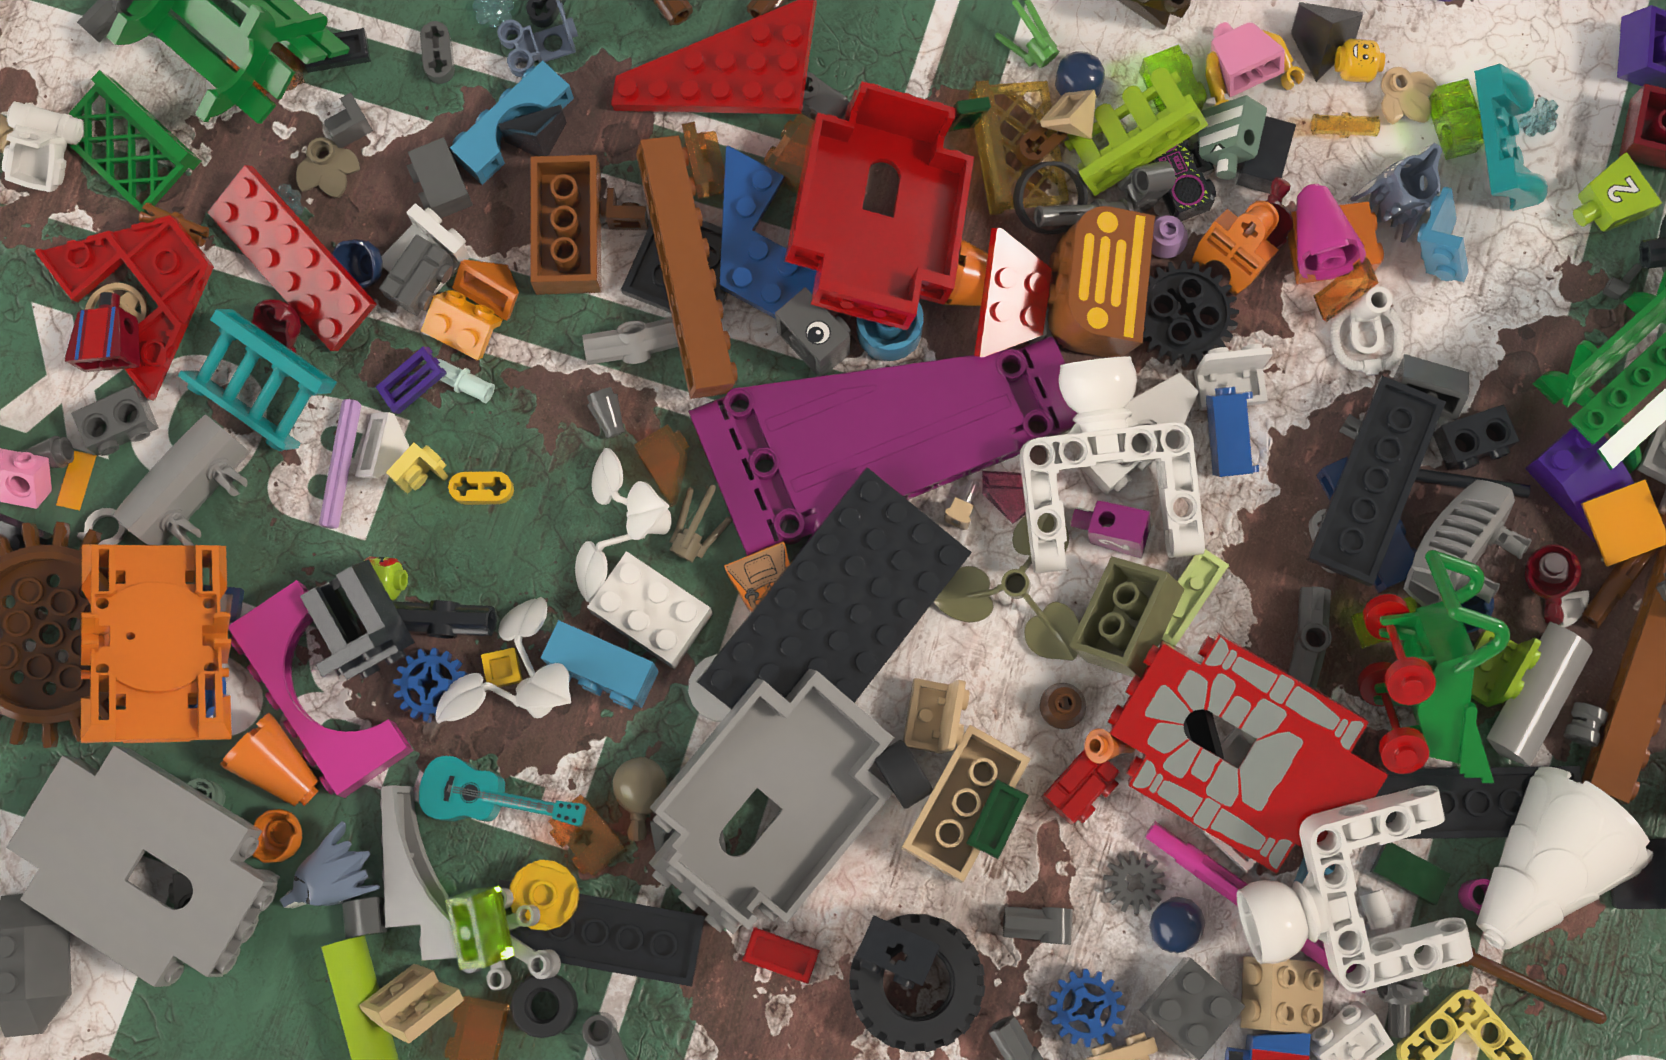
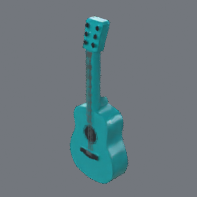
[419,756,586,827]

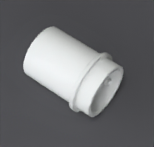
[1360,889,1395,930]

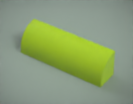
[321,936,399,1060]

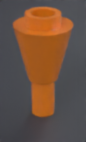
[1084,728,1135,763]

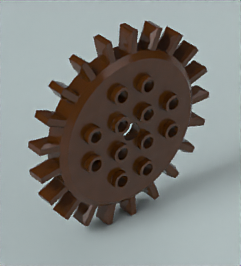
[0,521,126,748]

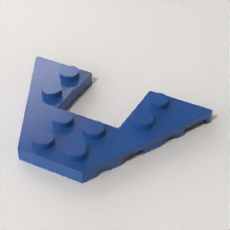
[720,145,817,319]

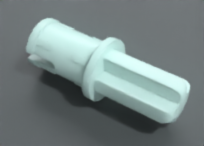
[429,359,495,403]

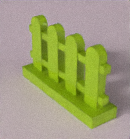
[1064,67,1208,196]

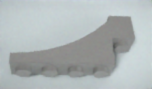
[380,785,478,961]

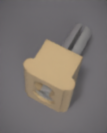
[944,479,980,530]

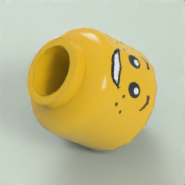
[1334,38,1385,83]

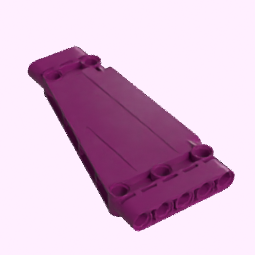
[688,336,1077,556]

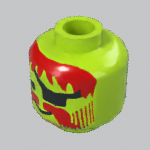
[364,556,408,601]

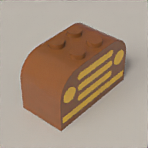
[1048,206,1155,358]

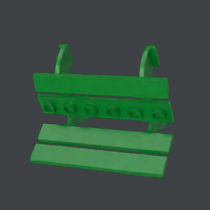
[107,0,350,124]
[1532,269,1666,474]

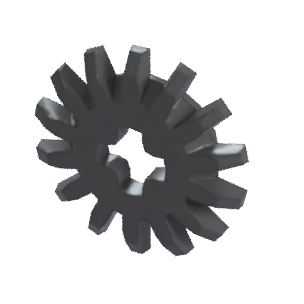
[1103,851,1166,914]

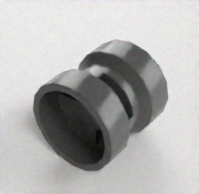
[1563,702,1609,747]

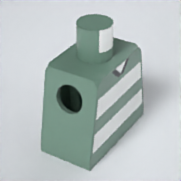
[1198,95,1267,180]

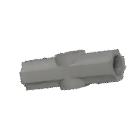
[582,317,679,365]

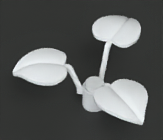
[575,448,671,603]
[436,597,571,724]

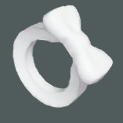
[77,508,127,545]

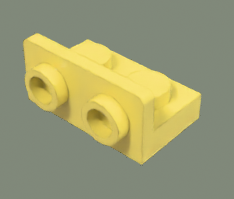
[386,443,449,494]

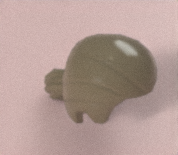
[613,757,667,841]

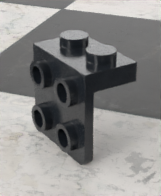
[1611,838,1666,909]

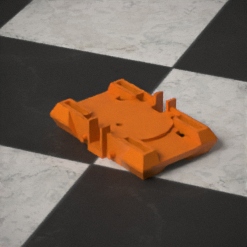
[81,544,232,743]

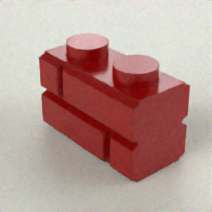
[1041,748,1120,825]

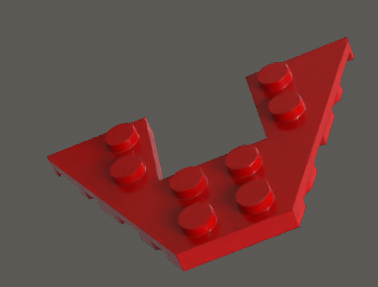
[34,215,214,401]

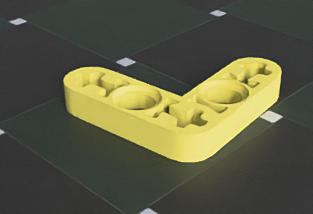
[1396,989,1533,1060]

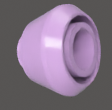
[1151,215,1188,258]

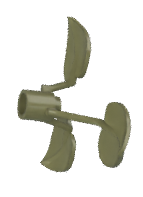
[934,513,1079,661]

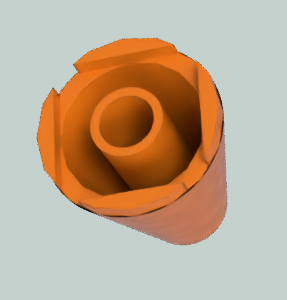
[945,240,988,306]
[220,713,319,807]

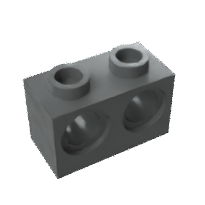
[71,385,159,456]

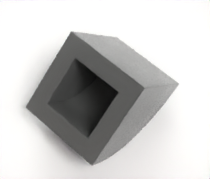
[342,897,388,938]

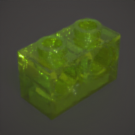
[1429,79,1484,160]

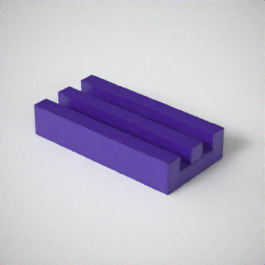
[376,346,447,414]

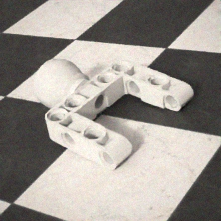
[1020,357,1205,574]
[1237,785,1473,992]

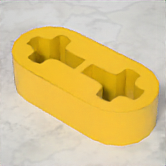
[448,471,514,505]

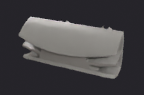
[113,414,250,546]
[1404,480,1532,606]

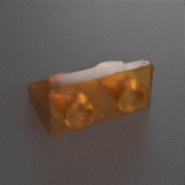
[682,121,725,199]

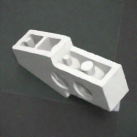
[1081,373,1199,495]

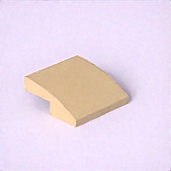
[359,964,464,1043]

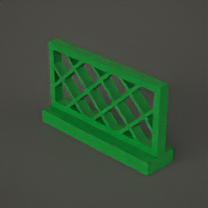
[68,70,202,214]

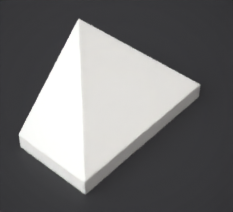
[355,412,409,479]

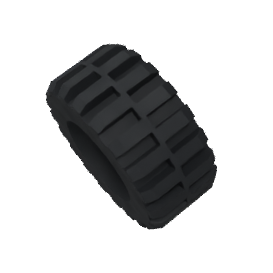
[849,914,985,1053]

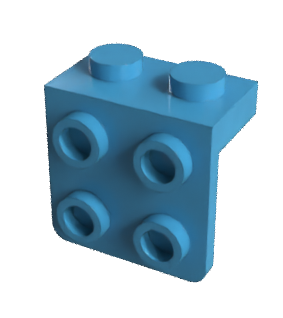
[1417,187,1469,283]

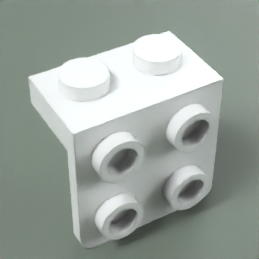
[381,203,470,294]
[1194,344,1273,411]

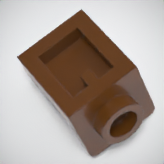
[601,188,649,230]

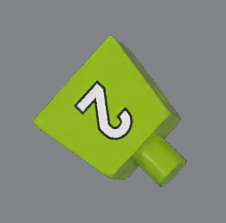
[1573,152,1662,232]

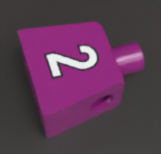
[1071,501,1151,559]

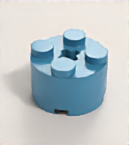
[856,303,923,361]

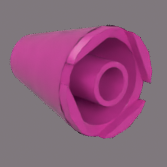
[1296,184,1366,280]

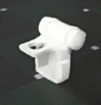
[2,101,84,192]

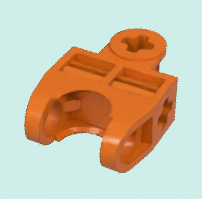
[1192,201,1279,296]

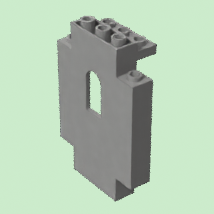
[649,669,894,934]
[6,746,280,987]

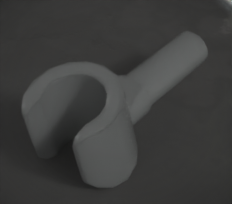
[1602,263,1642,300]

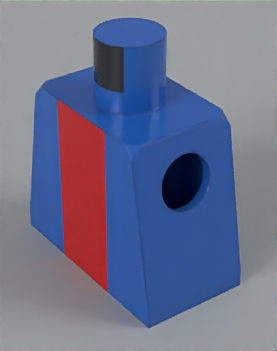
[1225,1032,1311,1060]

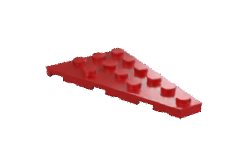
[611,0,817,114]

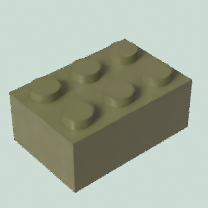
[1069,556,1184,677]

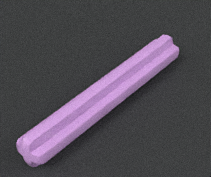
[319,399,361,529]

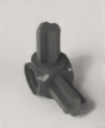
[1377,975,1429,1038]

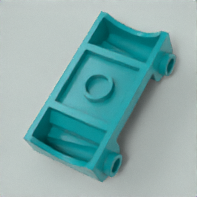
[1474,63,1548,211]

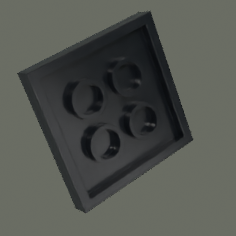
[621,220,728,313]

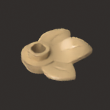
[1381,67,1438,125]

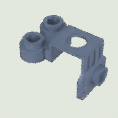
[497,0,578,77]

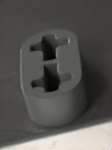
[420,21,455,84]

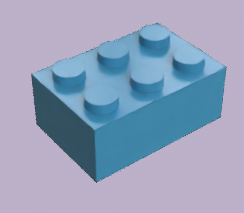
[541,620,659,710]

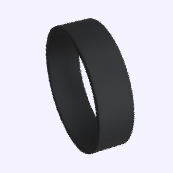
[1013,161,1088,234]

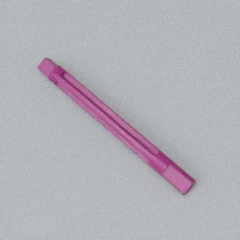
[1145,821,1366,993]

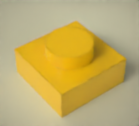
[481,648,522,687]

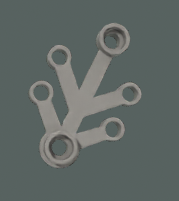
[452,888,561,990]

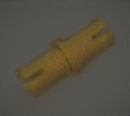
[1311,112,1380,138]

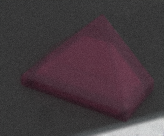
[982,470,1026,524]

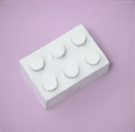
[587,551,713,670]

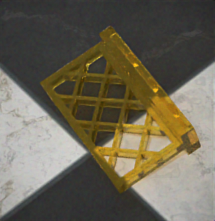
[969,80,1070,215]

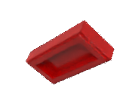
[742,927,820,984]

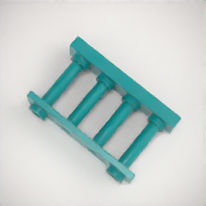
[178,309,337,451]

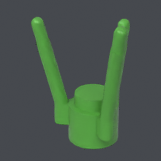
[995,0,1060,68]

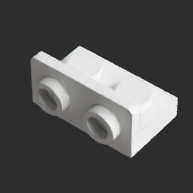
[1310,1001,1394,1060]

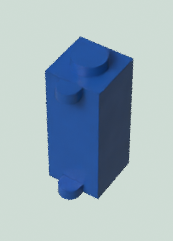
[1206,386,1259,477]

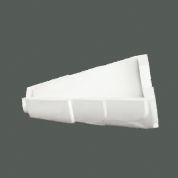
[1476,766,1653,950]

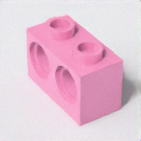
[0,448,52,509]

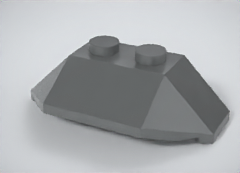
[0,894,72,1038]

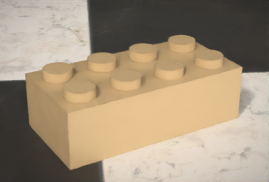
[901,725,1031,883]

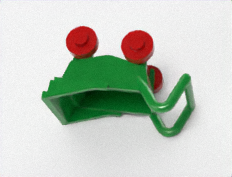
[1358,550,1510,783]

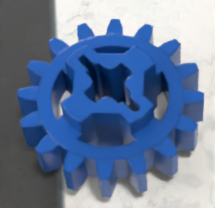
[393,648,468,723]
[1047,969,1125,1047]

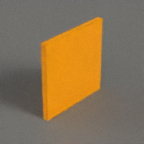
[1581,480,1666,567]

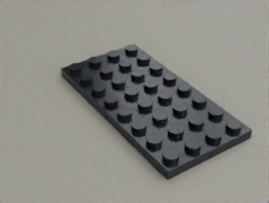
[696,467,972,709]

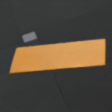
[56,450,97,511]

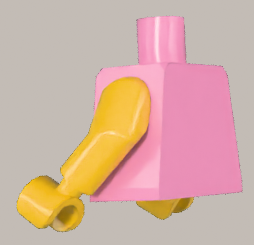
[1205,22,1305,106]

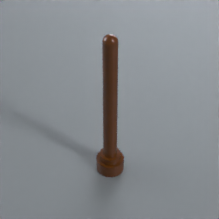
[1454,947,1607,1024]

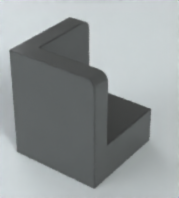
[324,92,373,148]

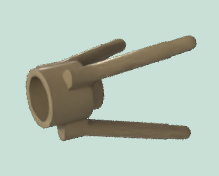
[669,485,732,563]

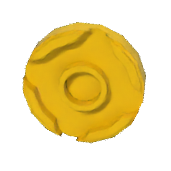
[509,860,580,931]

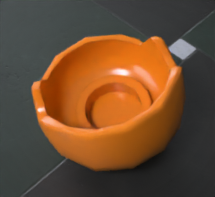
[252,809,302,863]

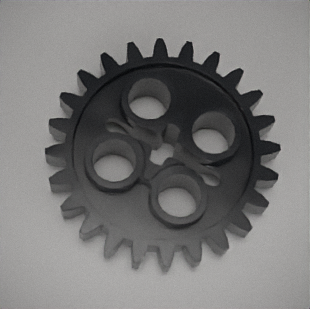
[1143,260,1239,367]

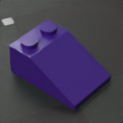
[1617,5,1666,88]
[1525,426,1635,543]

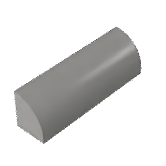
[1486,622,1593,767]

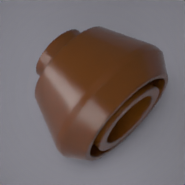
[1039,683,1086,729]

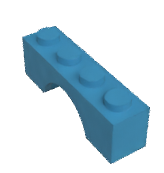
[450,60,574,185]

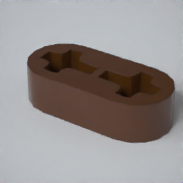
[1015,122,1068,167]

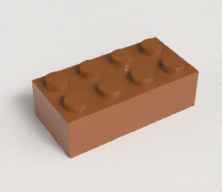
[531,155,602,295]

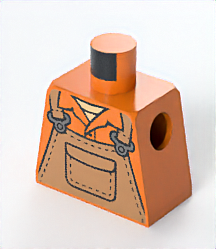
[724,542,789,613]

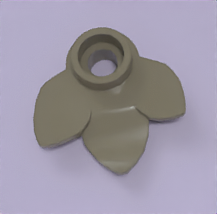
[296,137,360,198]

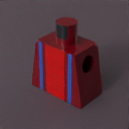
[65,292,140,372]

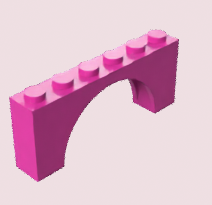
[228,580,414,798]

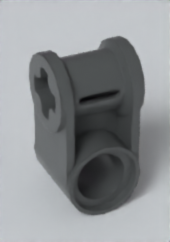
[802,72,849,122]
[1118,161,1176,213]

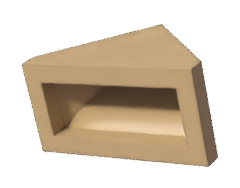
[1040,90,1096,139]

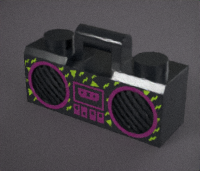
[1148,137,1216,222]

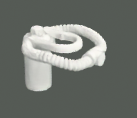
[1330,286,1404,376]

